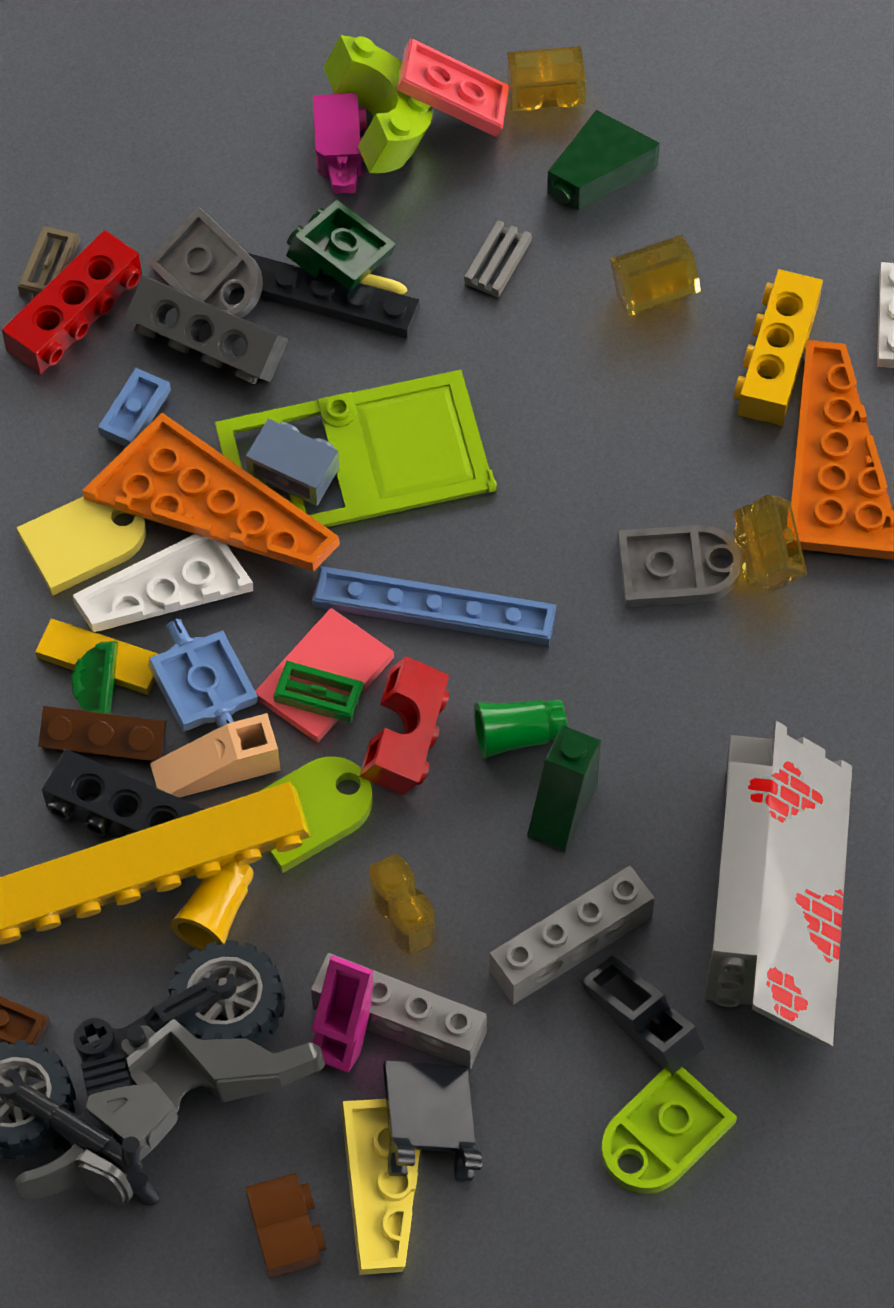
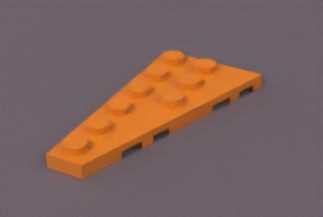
[786,340,894,560]
[82,413,340,572]

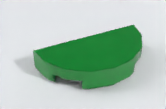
[71,641,118,714]

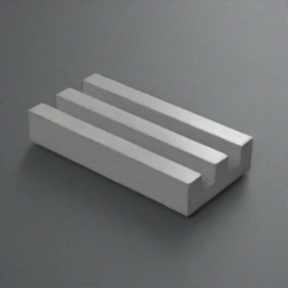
[464,220,532,298]

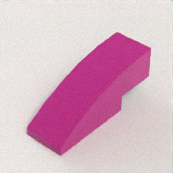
[312,955,373,1073]

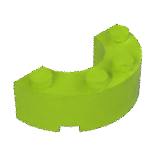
[323,35,433,173]

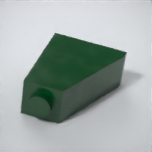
[547,110,660,210]
[527,725,601,852]

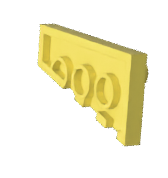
[341,1099,420,1275]

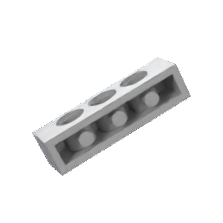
[489,866,655,1005]
[311,953,487,1070]

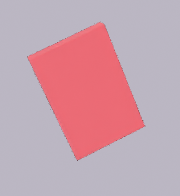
[396,38,509,137]
[255,608,394,743]

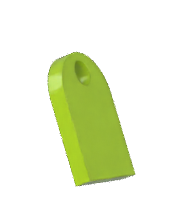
[258,757,372,873]
[601,1067,737,1194]

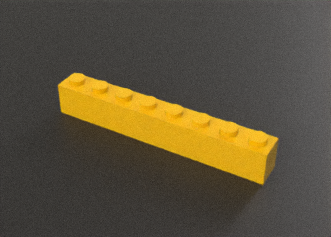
[0,781,311,945]

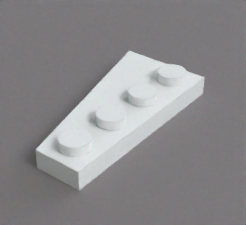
[73,534,253,633]

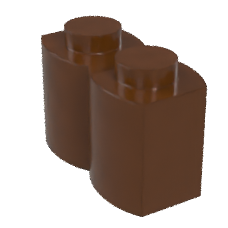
[245,1173,326,1279]

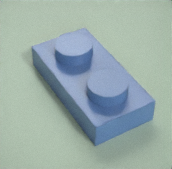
[98,368,171,447]

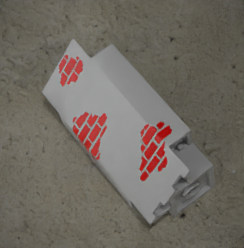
[705,721,852,1046]

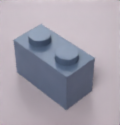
[246,419,339,506]

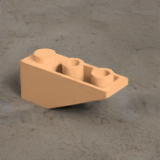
[150,713,281,798]

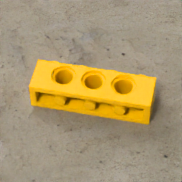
[733,269,823,426]

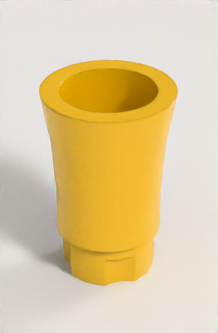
[170,862,254,950]

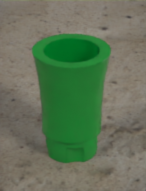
[474,699,567,759]

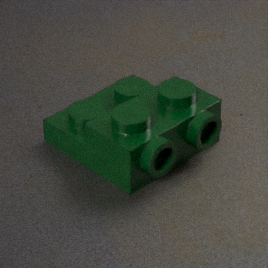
[286,200,396,290]

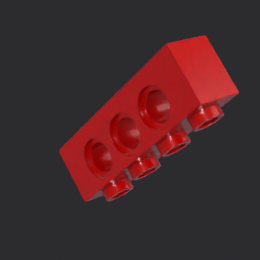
[1,229,142,375]

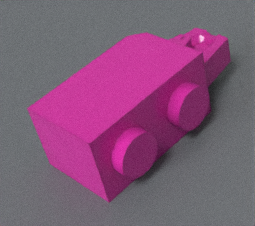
[313,93,367,194]

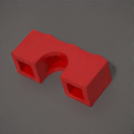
[359,656,449,795]

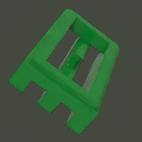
[273,660,364,723]

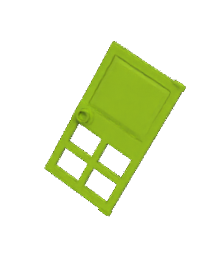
[215,369,497,528]

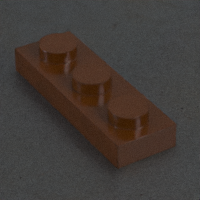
[38,706,167,761]

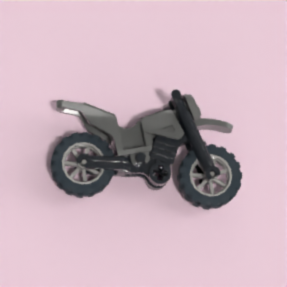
[0,940,325,1205]

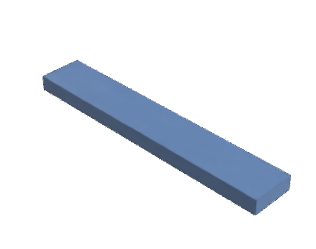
[312,566,557,646]

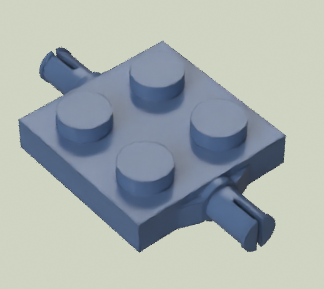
[148,619,258,732]

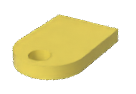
[16,497,146,596]

